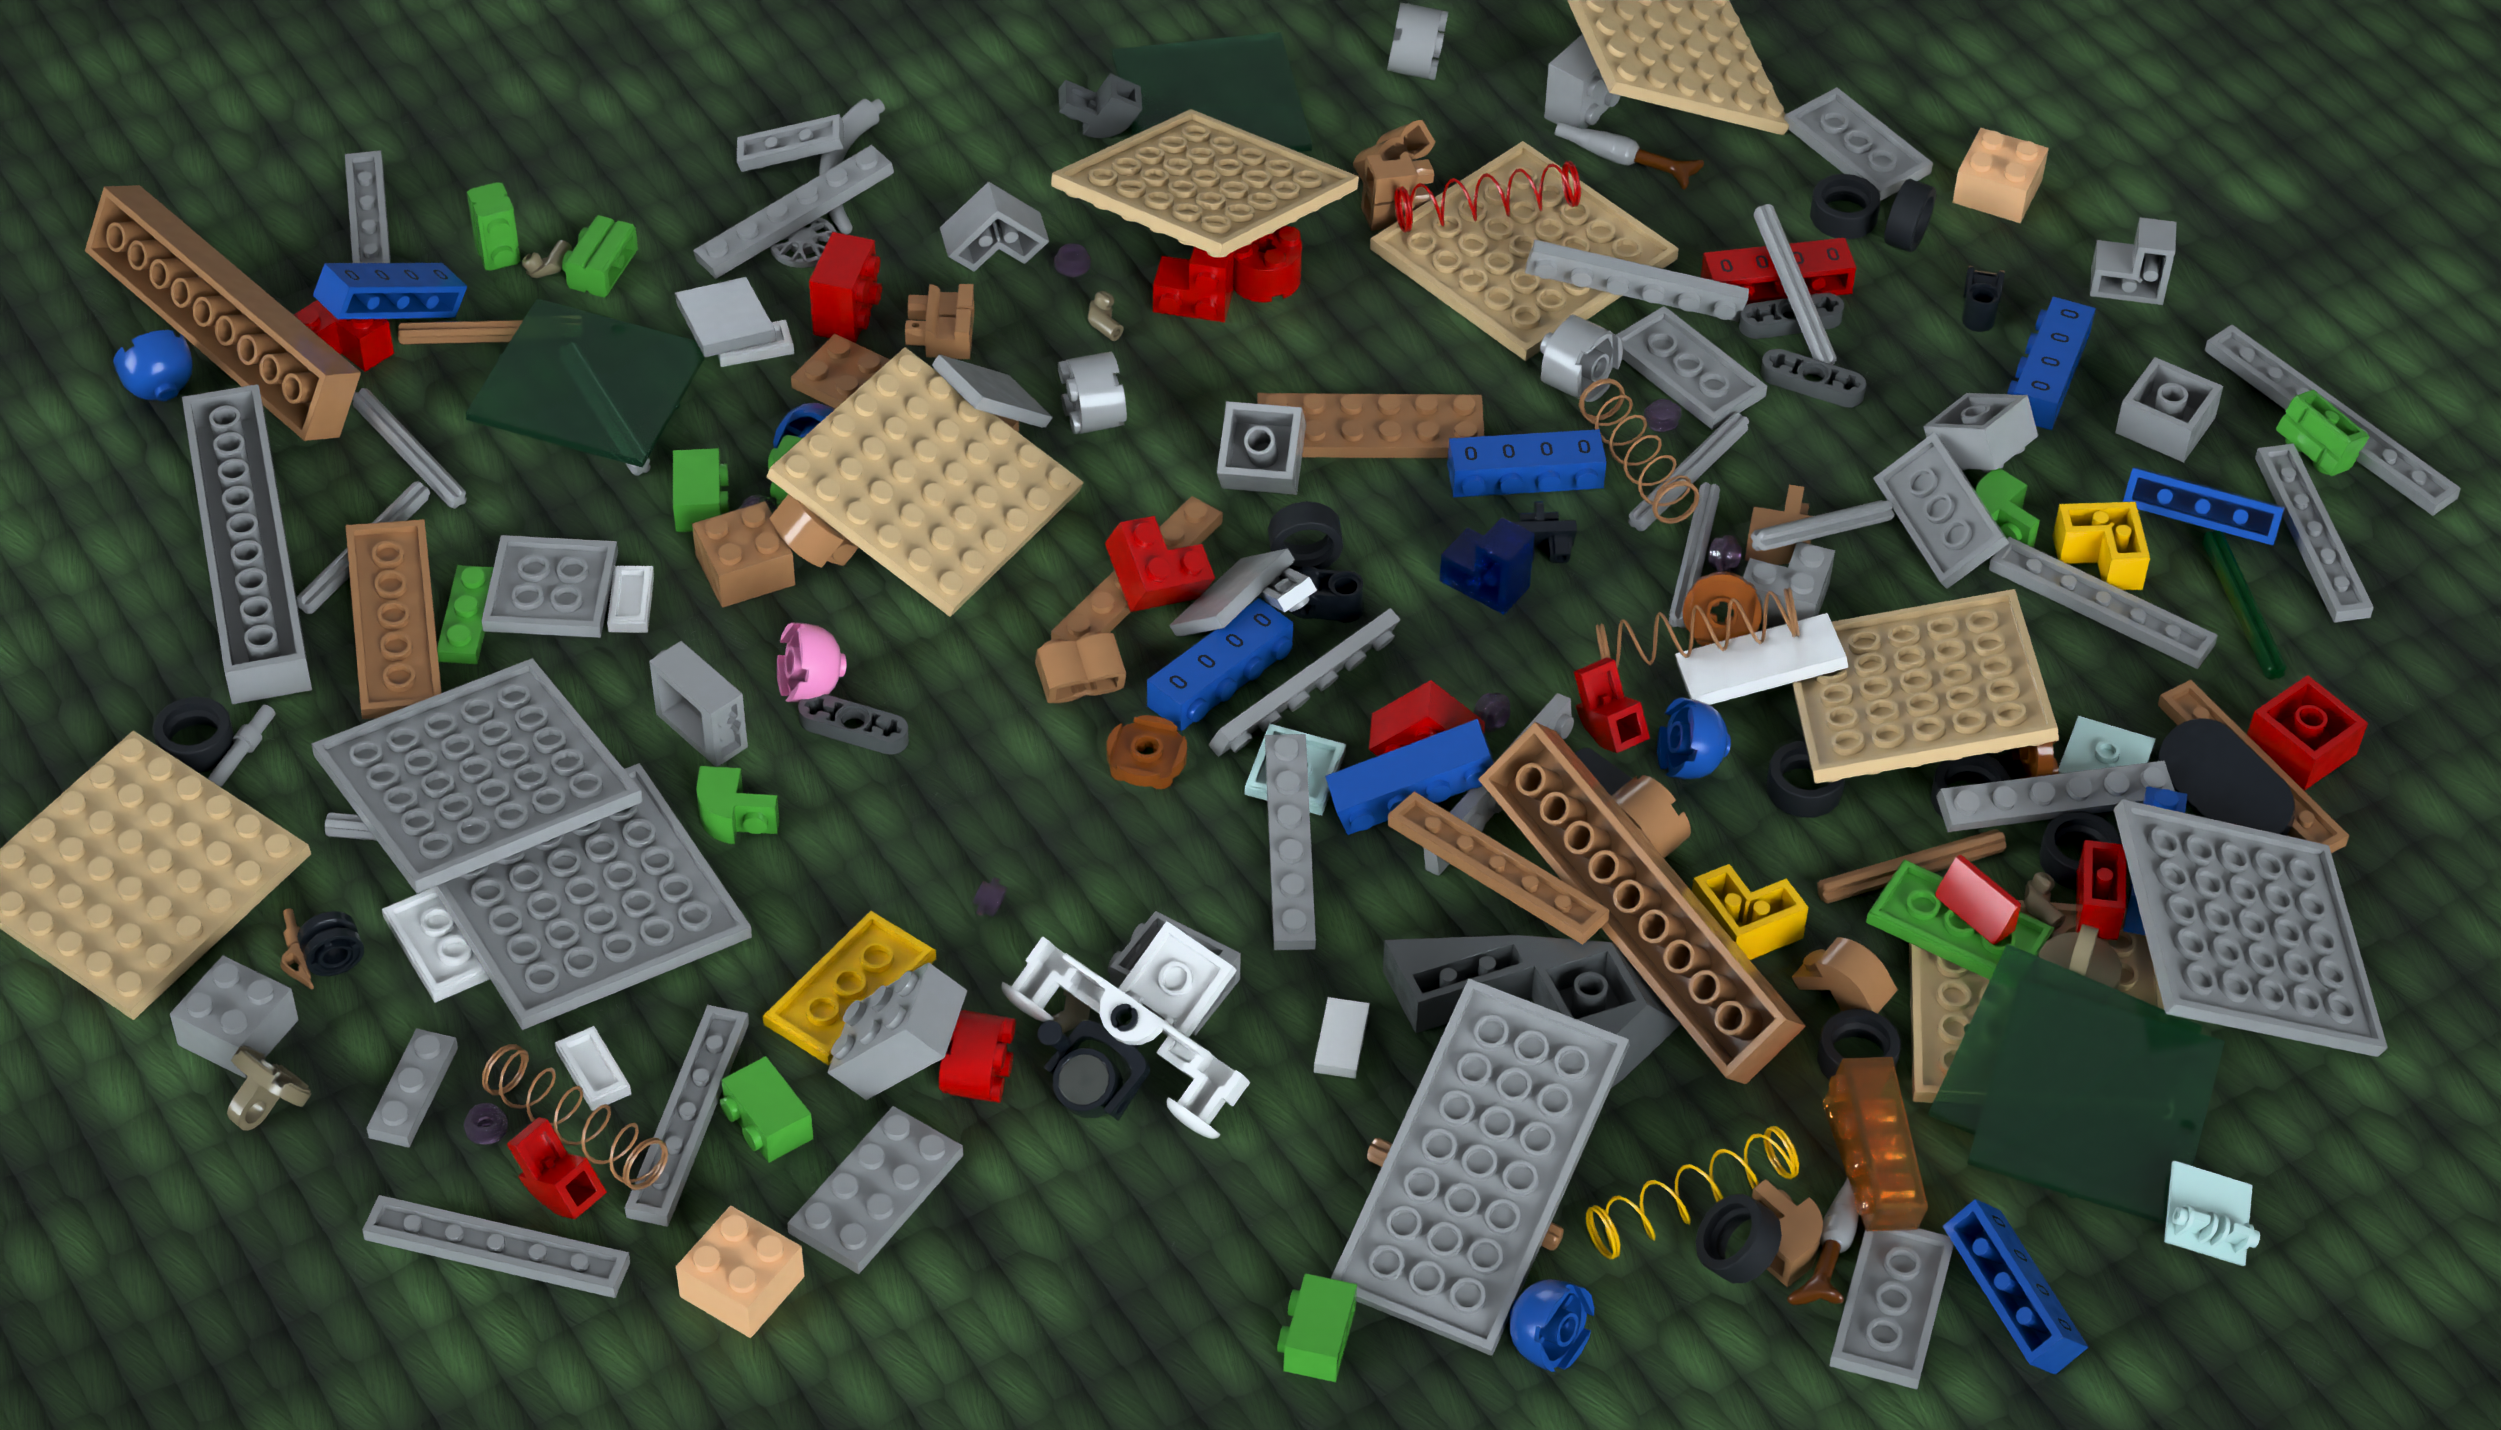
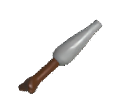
[1555,122,1704,190]
[1787,1166,1866,1305]

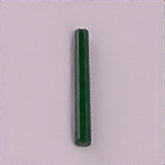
[2202,530,2287,680]

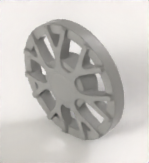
[770,217,837,268]

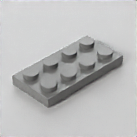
[1784,87,1933,201]
[1616,306,1767,430]
[1873,432,2010,589]
[787,1106,963,1274]
[1829,1215,1954,1389]

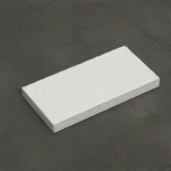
[1675,613,1848,705]

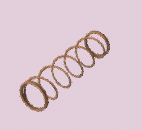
[1579,378,1700,524]
[1596,587,1800,668]
[482,1044,668,1190]

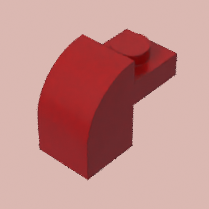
[1574,657,1650,753]
[507,1117,607,1219]

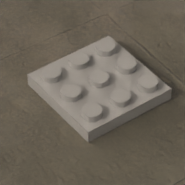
[482,535,618,638]

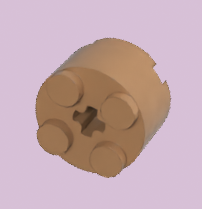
[1611,775,1691,858]

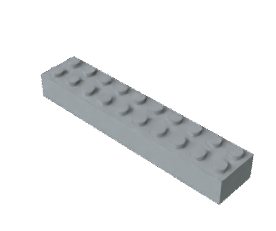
[182,384,312,704]

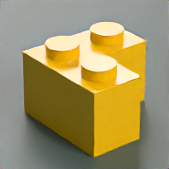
[2052,502,2150,590]
[1692,864,1809,960]

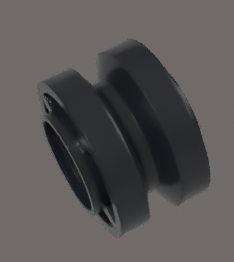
[297,911,364,976]

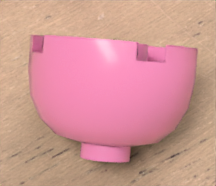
[777,622,846,703]

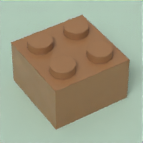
[692,501,795,608]

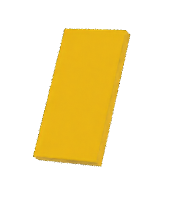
[763,911,936,1066]

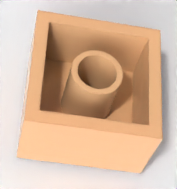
[1952,128,2049,223]
[676,1205,805,1338]

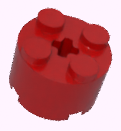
[1233,225,1302,303]
[939,1010,1016,1103]

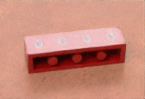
[1700,238,1856,305]

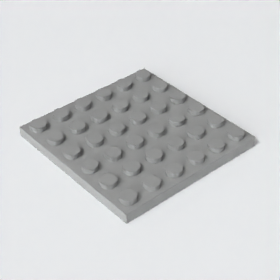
[311,658,643,893]
[433,763,752,1030]
[2114,799,2388,1057]

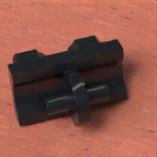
[1504,501,1577,564]

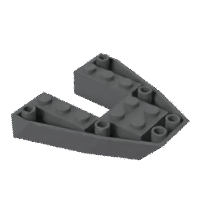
[1383,935,1681,1088]

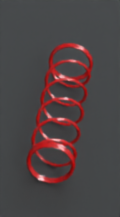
[1395,161,1581,233]

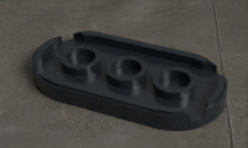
[2159,718,2295,836]

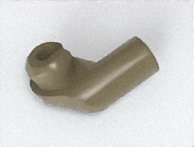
[522,240,573,279]
[1087,291,1124,341]
[2024,872,2066,931]
[1052,990,1091,1033]

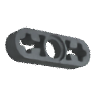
[1739,293,1844,339]
[1760,349,1866,407]
[798,694,909,755]

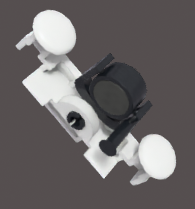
[1001,921,1250,1139]

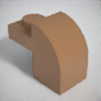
[1745,485,1812,565]
[770,494,859,568]
[1792,937,1898,1014]
[1752,1179,1823,1288]

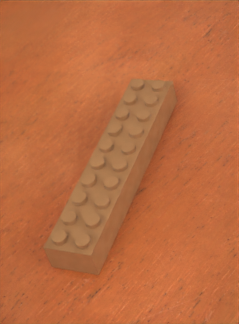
[85,185,361,441]
[1478,722,1806,1084]

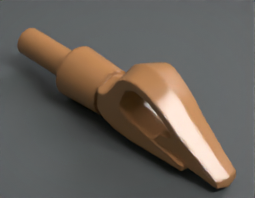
[280,908,314,989]

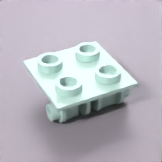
[2164,1161,2260,1266]

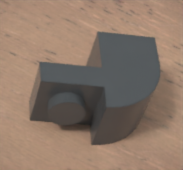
[1058,73,1142,138]

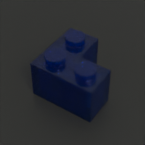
[1439,517,1535,615]

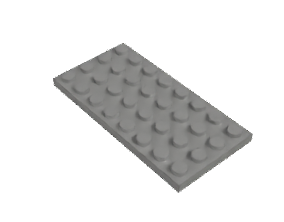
[1331,978,1630,1356]

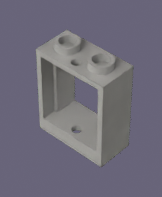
[650,641,748,767]
[1108,911,1241,1036]

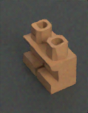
[1361,151,1434,231]
[905,284,975,359]

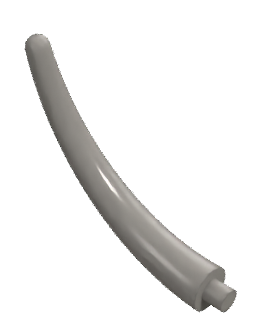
[819,99,885,235]

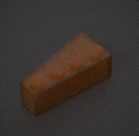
[1823,1057,1928,1232]

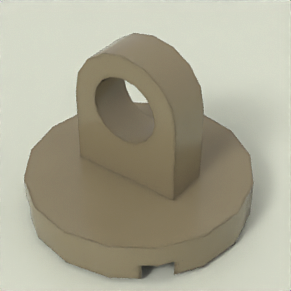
[2036,924,2122,1007]
[227,1045,312,1131]

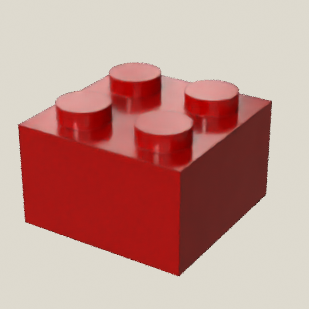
[809,232,882,343]
[2247,675,2368,791]

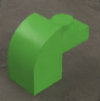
[1975,468,2040,548]
[696,766,780,844]

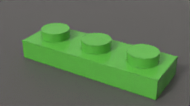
[437,565,494,664]

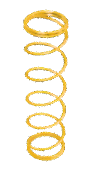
[1586,1126,1799,1259]

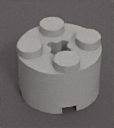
[1387,3,1448,80]
[1540,314,1623,402]
[1058,352,1127,434]

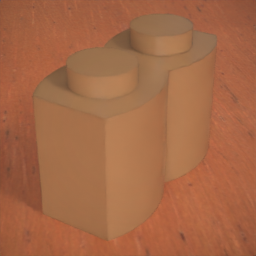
[1353,120,1435,183]
[1035,631,1126,703]

